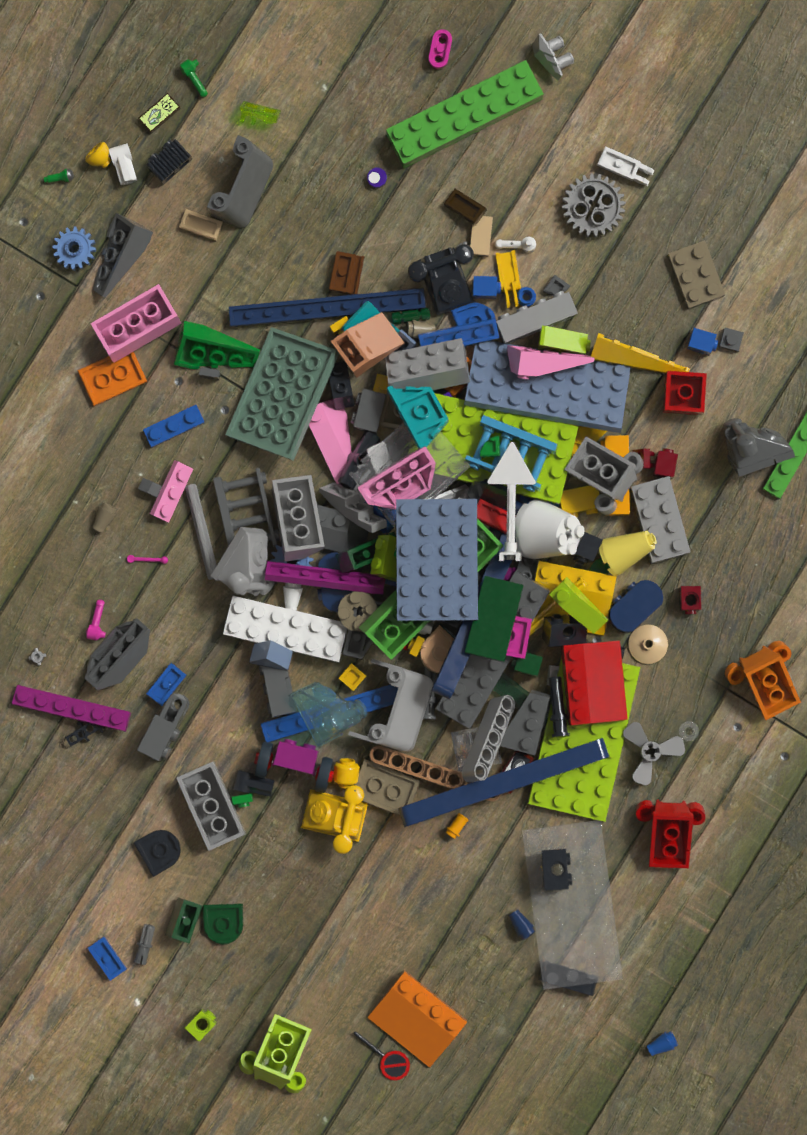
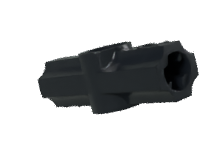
[338,431,381,490]

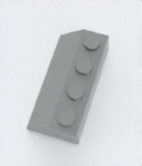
[272,475,325,562]

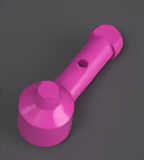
[86,599,106,641]

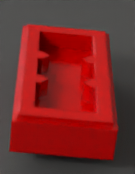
[477,499,516,534]

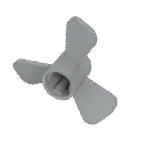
[623,722,685,785]

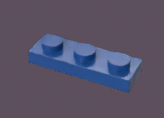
[143,405,205,448]

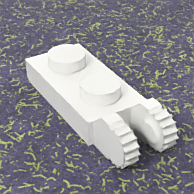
[597,147,654,186]

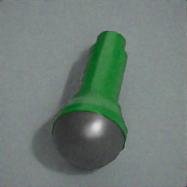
[44,169,74,183]

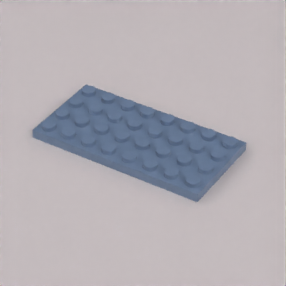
[464,340,631,433]

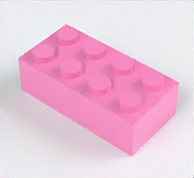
[91,284,182,363]

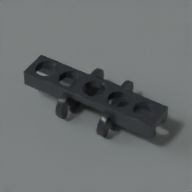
[65,721,104,747]

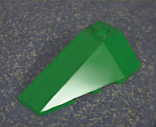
[174,321,260,369]

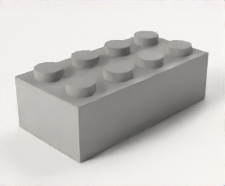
[385,338,470,390]
[630,476,690,564]
[177,761,246,851]

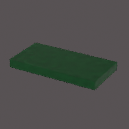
[465,576,524,663]

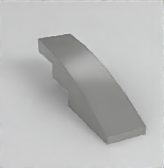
[319,483,387,533]

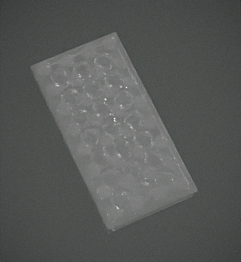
[522,820,623,990]

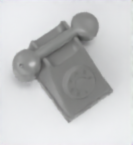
[564,437,643,515]
[211,527,274,596]

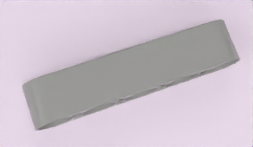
[462,695,515,783]

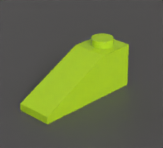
[549,577,608,634]

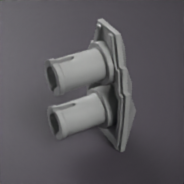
[532,33,574,80]

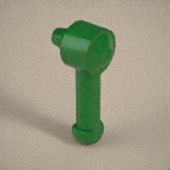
[180,59,208,97]

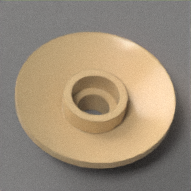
[628,625,668,664]

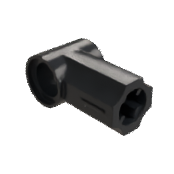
[233,770,275,797]

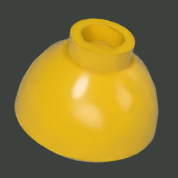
[85,142,112,168]

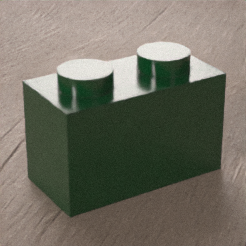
[511,652,543,677]
[165,898,202,943]

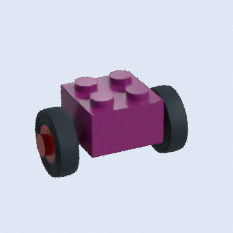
[254,739,334,793]

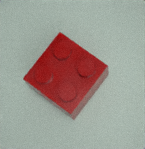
[663,371,707,415]

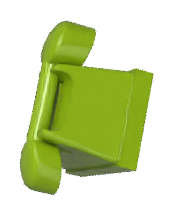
[239,1014,312,1093]

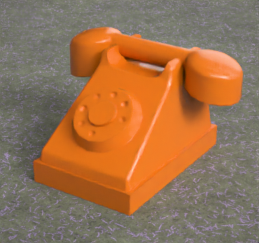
[725,641,801,720]

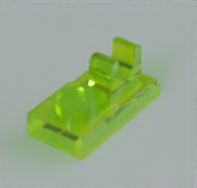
[239,101,281,125]

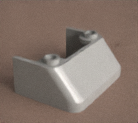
[348,659,433,752]

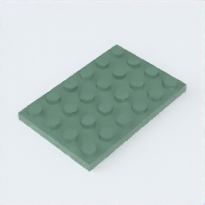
[225,327,339,461]

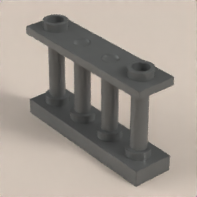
[213,468,280,547]

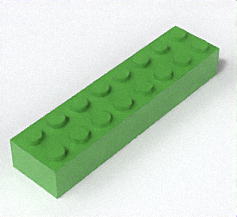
[386,60,544,169]
[359,519,504,660]

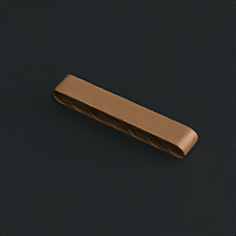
[370,746,501,801]

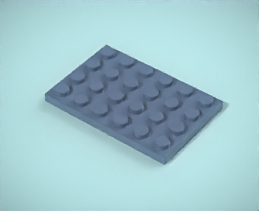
[396,499,478,621]

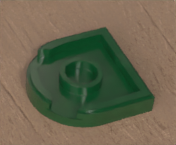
[203,903,244,944]

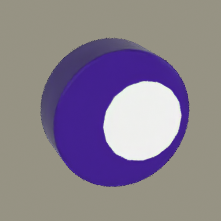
[367,168,387,188]

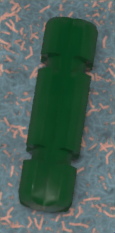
[392,308,430,324]

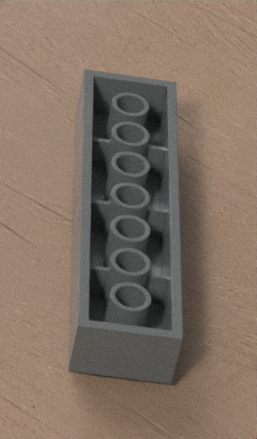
[436,570,551,729]

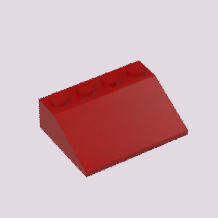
[561,641,628,725]

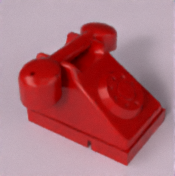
[635,799,706,869]

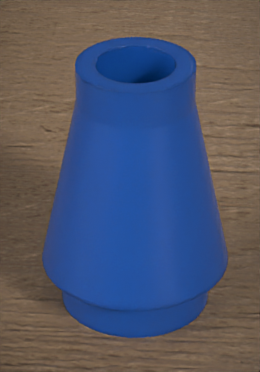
[647,1031,678,1056]

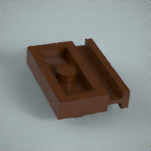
[329,251,365,295]

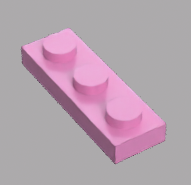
[150,460,193,523]

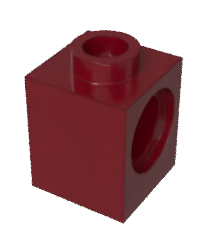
[653,448,678,479]
[679,586,702,615]

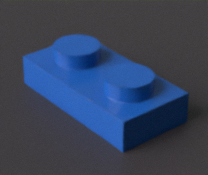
[146,663,187,706]
[88,936,127,981]

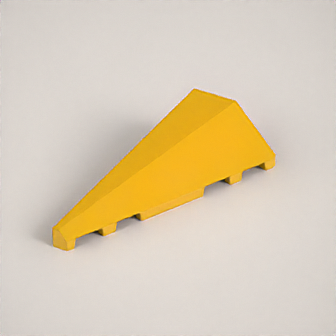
[591,333,690,373]

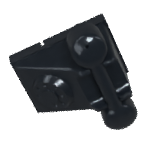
[408,244,474,316]

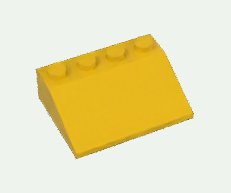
[535,561,617,636]

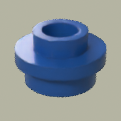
[517,287,536,307]

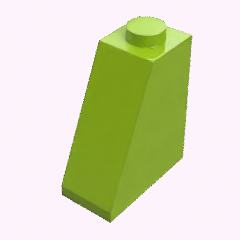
[538,325,591,355]

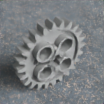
[562,173,626,238]

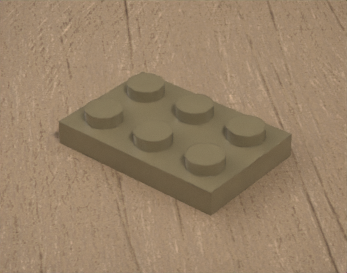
[668,240,725,309]
[354,759,420,815]

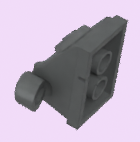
[723,418,795,477]

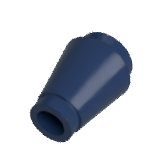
[509,910,535,941]

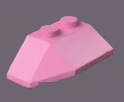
[358,446,436,510]

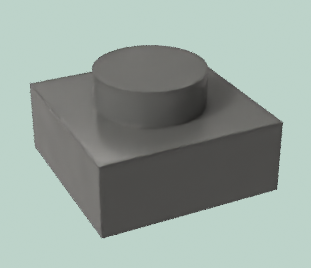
[719,328,744,352]

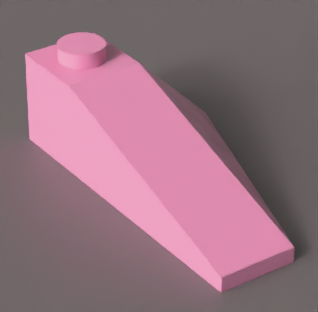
[309,399,352,484]

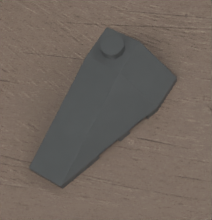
[93,213,153,298]

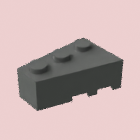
[500,690,551,755]

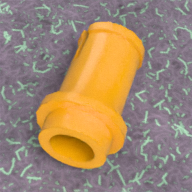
[445,813,469,839]

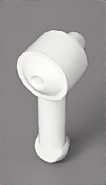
[495,237,536,253]

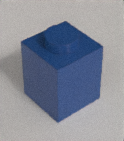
[473,276,501,299]
[687,328,718,356]

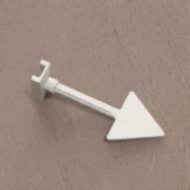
[488,442,536,561]

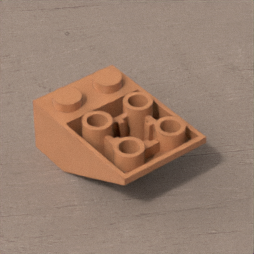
[331,312,405,378]

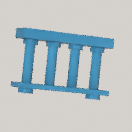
[465,415,557,492]

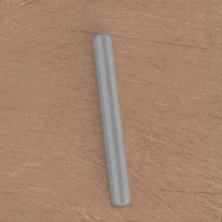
[185,484,217,580]

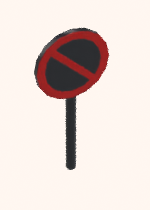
[354,1032,410,1080]

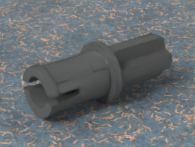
[134,924,155,965]

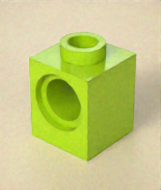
[185,1009,217,1042]

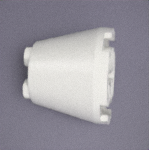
[515,499,584,559]

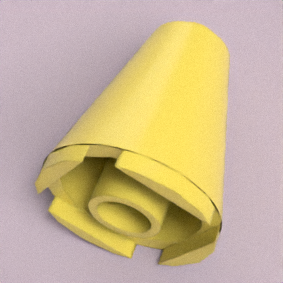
[599,531,657,576]

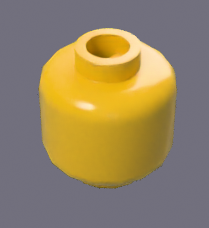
[333,758,360,789]

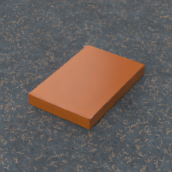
[77,352,147,407]

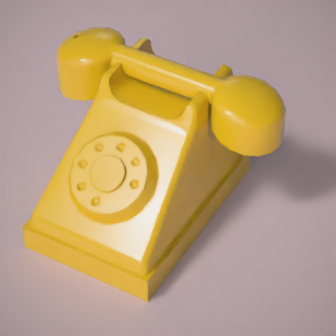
[301,785,368,854]

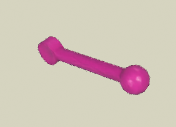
[127,555,168,564]

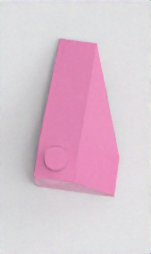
[507,345,595,379]

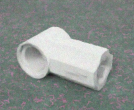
[109,143,137,185]

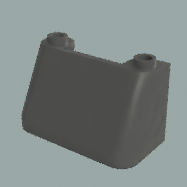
[207,135,273,228]

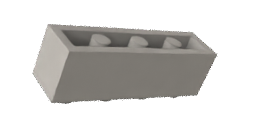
[496,291,578,344]

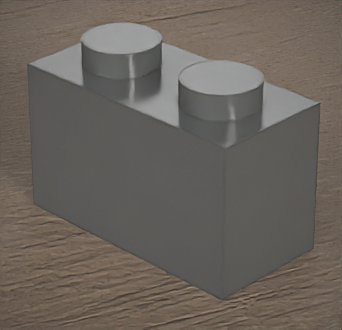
[351,389,386,435]

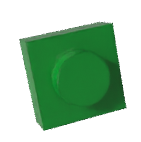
[232,794,254,808]

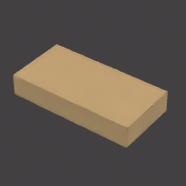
[179,209,223,241]
[470,216,493,257]

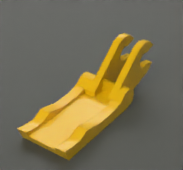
[496,250,521,308]

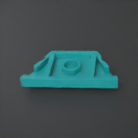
[387,386,448,449]

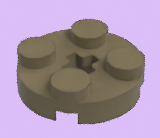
[338,592,377,631]

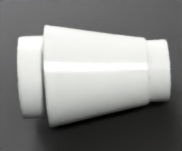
[283,583,303,611]

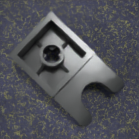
[137,694,190,761]

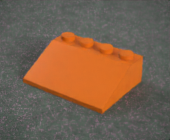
[367,970,467,1068]

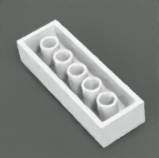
[223,596,348,663]

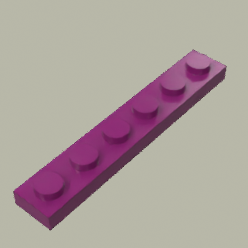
[265,561,385,595]
[12,685,131,732]

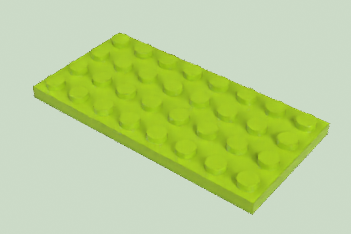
[408,393,578,504]
[528,655,640,822]

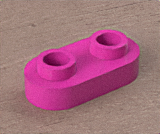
[429,29,452,69]

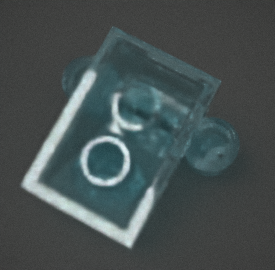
[290,682,367,747]

